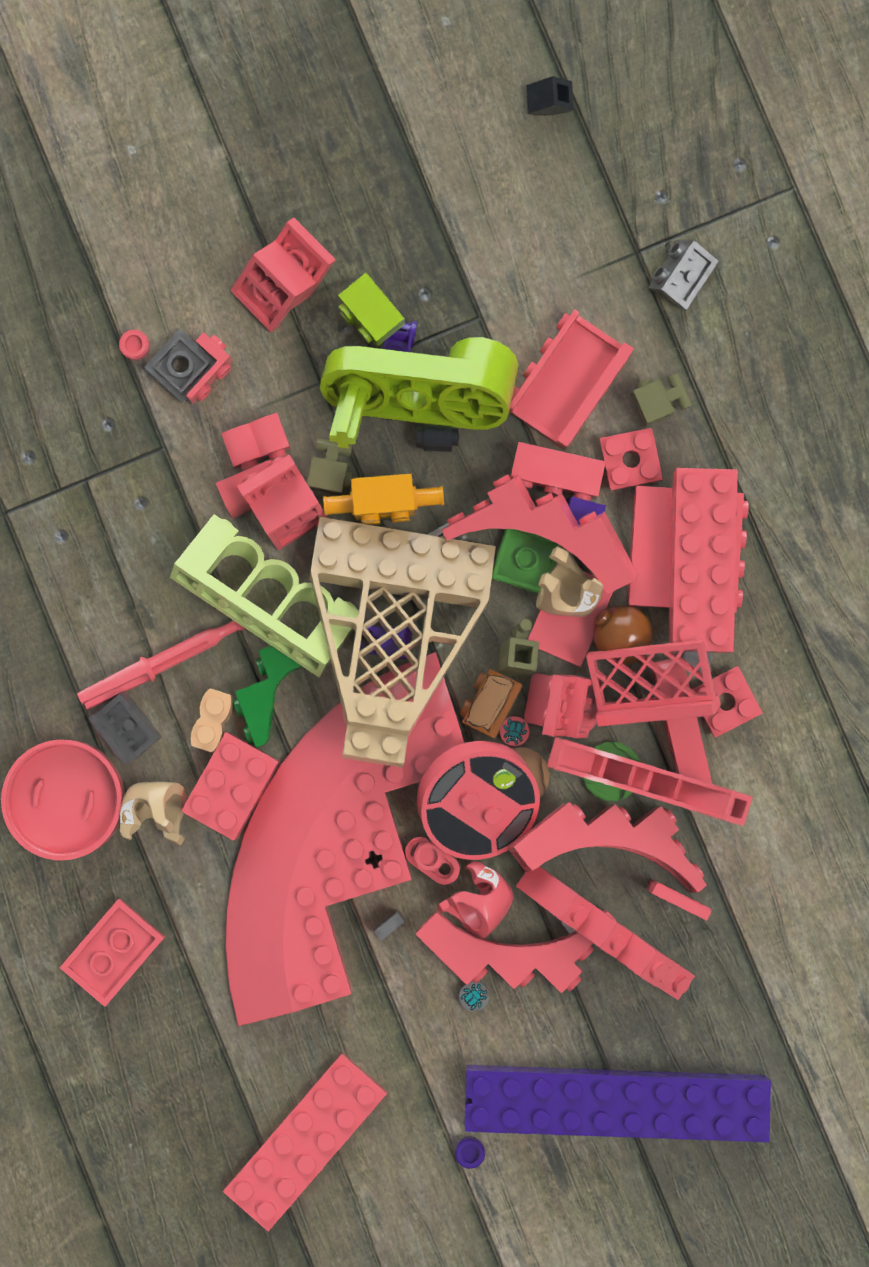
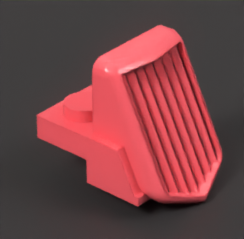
[524,673,598,739]

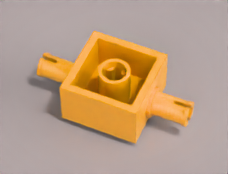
[323,474,444,525]

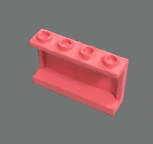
[509,309,634,451]

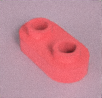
[405,837,460,885]

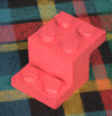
[230,218,336,332]
[237,455,327,551]

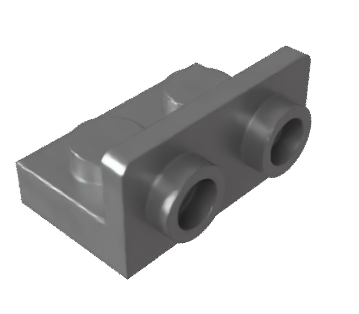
[649,239,718,310]

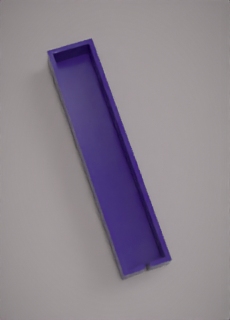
[464,1065,771,1142]

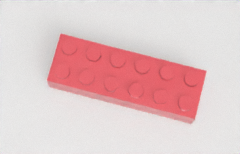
[669,468,738,653]

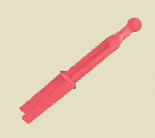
[77,620,246,710]

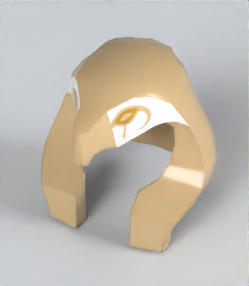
[536,547,604,617]
[119,781,186,846]

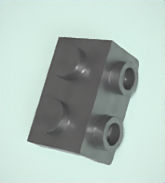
[89,691,162,765]

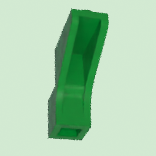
[233,646,303,748]

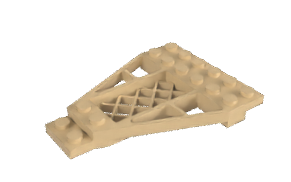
[309,517,496,768]

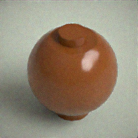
[594,605,653,666]

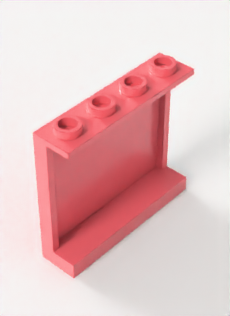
[626,486,748,613]

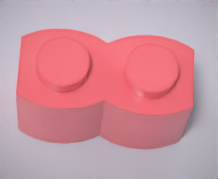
[221,413,291,471]

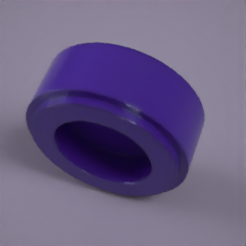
[455,1136,485,1169]

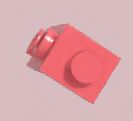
[186,332,233,404]

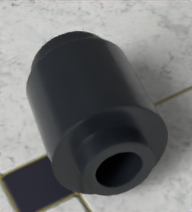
[416,423,459,452]

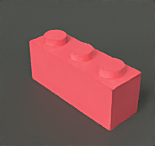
[510,442,606,501]

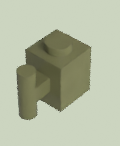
[631,373,692,427]
[307,438,353,496]
[497,619,539,678]

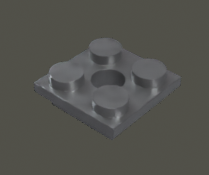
[144,329,216,404]

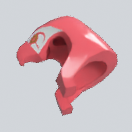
[437,861,514,939]

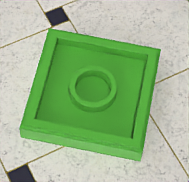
[492,529,562,594]

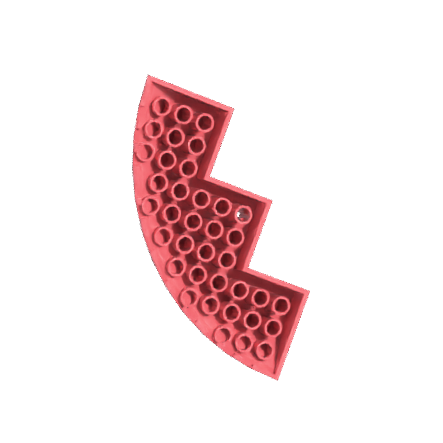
[225,652,464,1026]

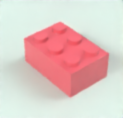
[181,732,281,841]

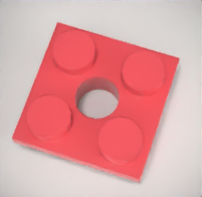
[600,428,663,491]
[691,666,763,738]

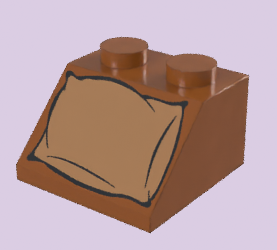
[459,669,523,739]

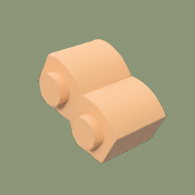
[191,688,234,752]

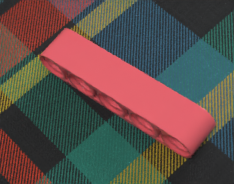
[652,656,712,784]

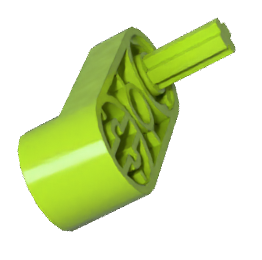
[320,337,519,448]

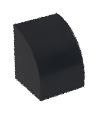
[526,76,574,116]

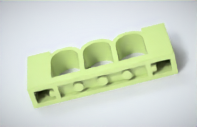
[170,514,359,678]

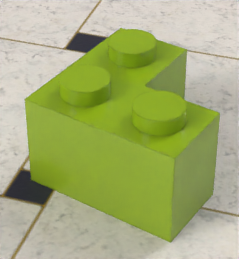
[338,273,405,347]

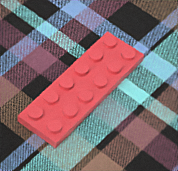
[223,1052,387,1232]

